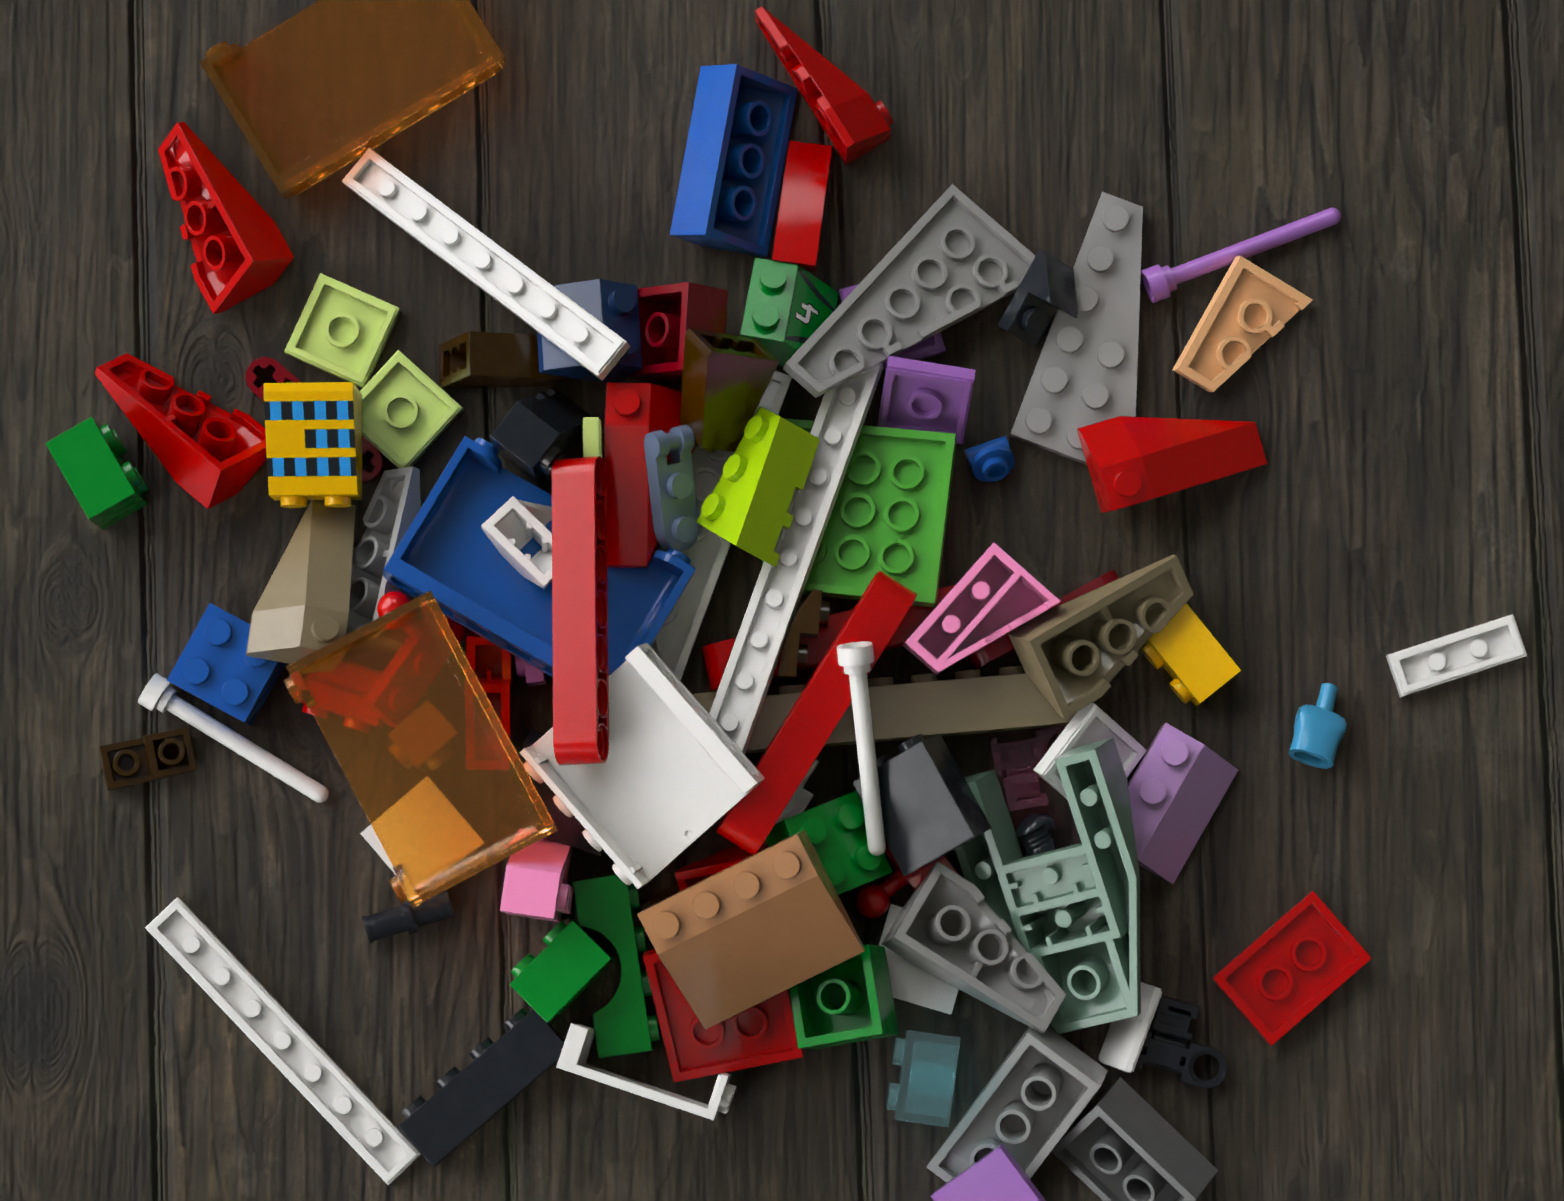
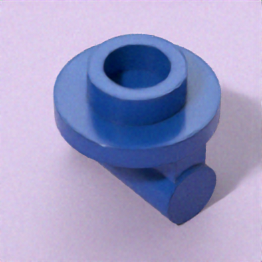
[964,436,1015,482]

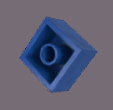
[167,603,286,726]

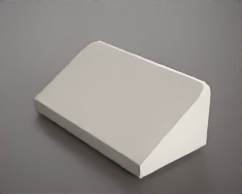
[1098,982,1162,1073]

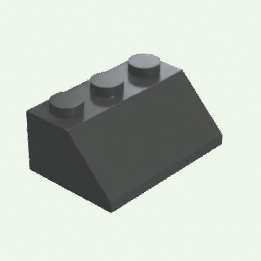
[1051,1077,1218,1201]

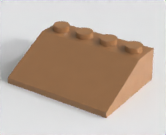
[637,829,865,1030]

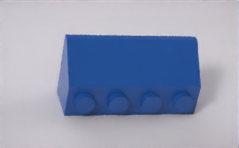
[670,64,798,257]

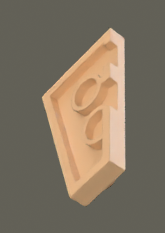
[1172,256,1313,392]

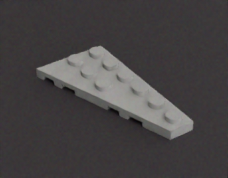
[783,184,1036,398]
[1010,192,1143,465]

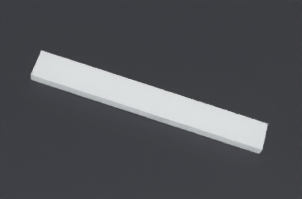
[342,148,630,381]
[145,897,421,1185]

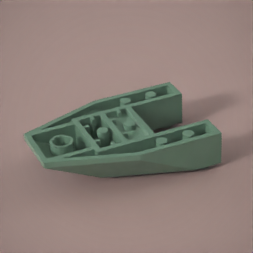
[955,737,1141,1034]

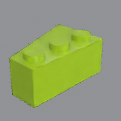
[696,406,820,567]

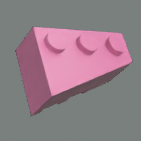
[902,542,1061,675]
[500,830,574,922]

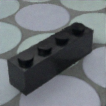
[398,1008,565,1167]

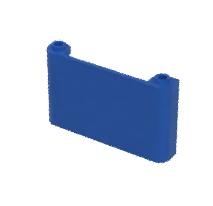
[383,436,696,677]

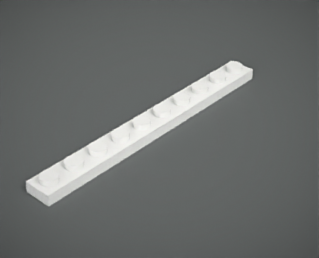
[709,363,884,754]

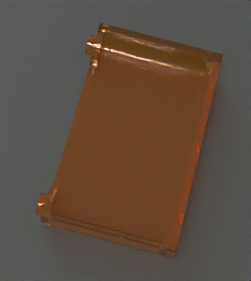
[199,0,506,199]
[284,590,558,908]

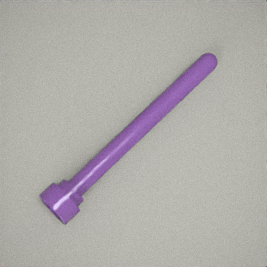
[1141,208,1341,303]

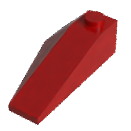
[158,122,294,314]

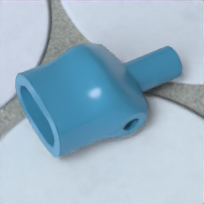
[1289,683,1347,769]

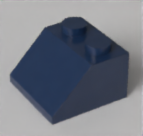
[537,279,642,383]

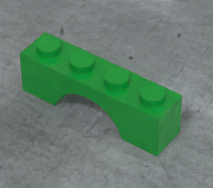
[573,875,660,1059]

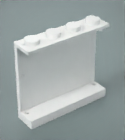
[519,643,765,889]
[556,1023,737,1120]

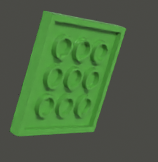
[762,418,957,608]

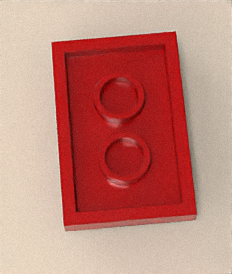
[1211,891,1372,1046]

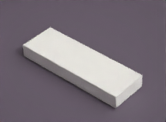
[1386,614,1527,698]

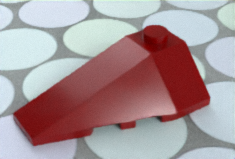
[755,7,894,166]
[95,353,267,509]
[604,382,696,568]
[1077,416,1267,513]

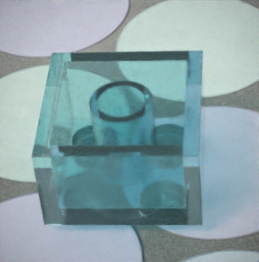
[886,1030,961,1128]

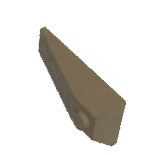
[246,500,356,672]
[1008,555,1194,719]

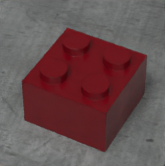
[628,282,728,384]

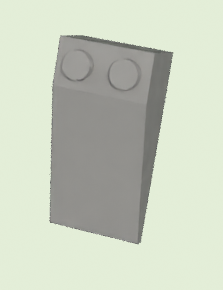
[926,1026,1108,1182]

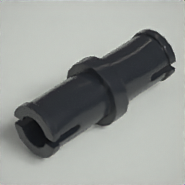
[362,890,455,944]

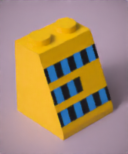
[264,382,362,508]

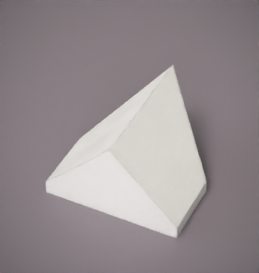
[481,496,552,589]

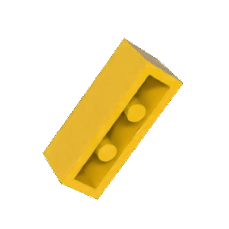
[1141,603,1241,707]

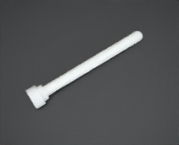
[837,641,886,856]
[138,673,329,803]

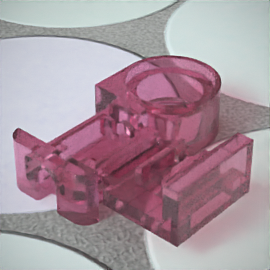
[990,727,1065,811]

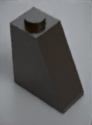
[680,328,779,453]
[439,331,569,388]

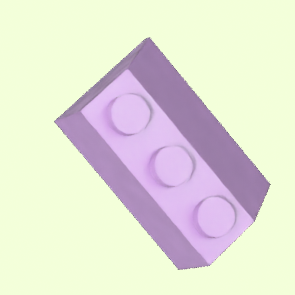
[1128,723,1238,885]

